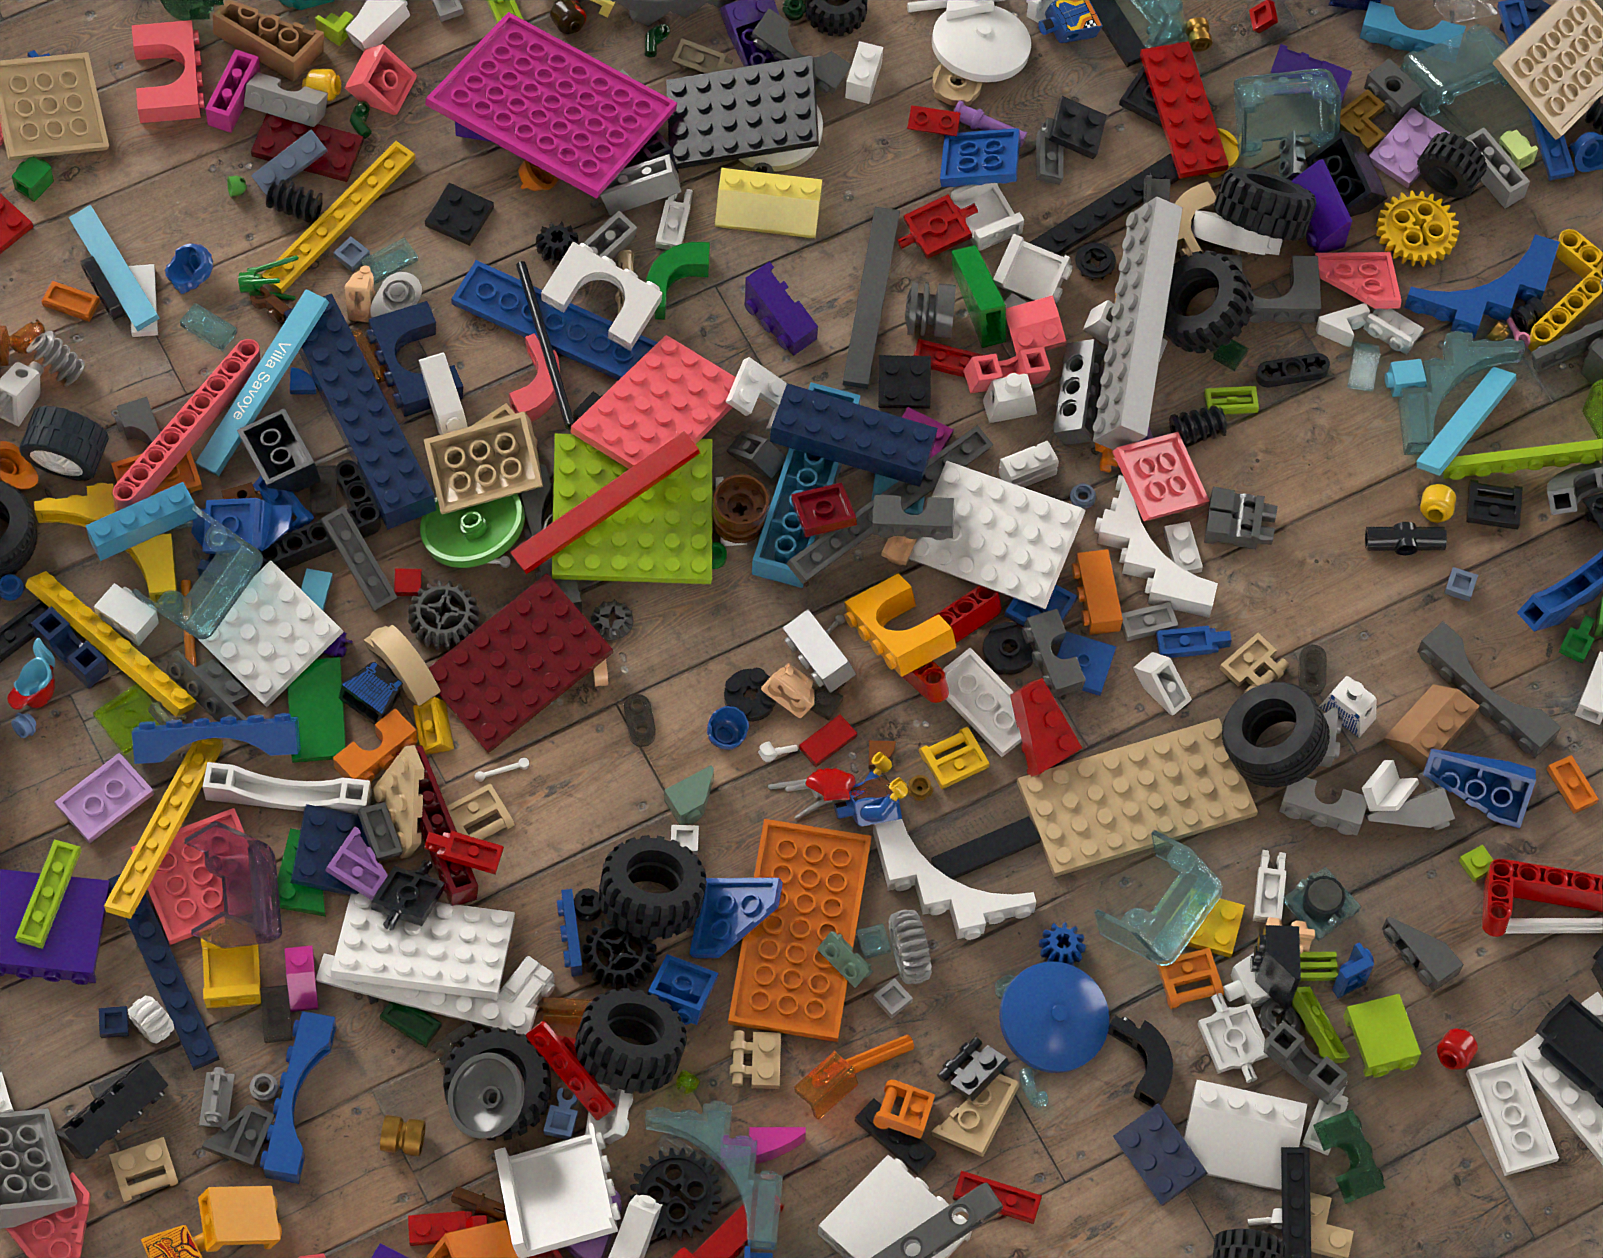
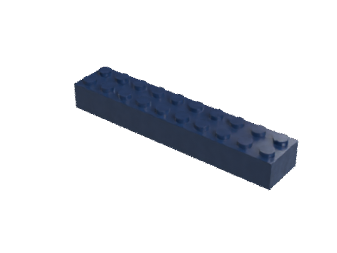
[284,293,436,530]

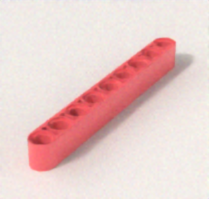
[113,339,261,512]

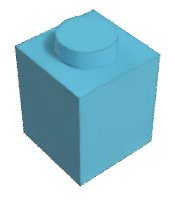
[1385,359,1426,397]

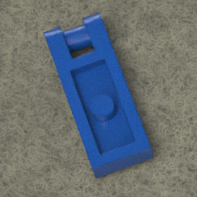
[253,475,314,533]

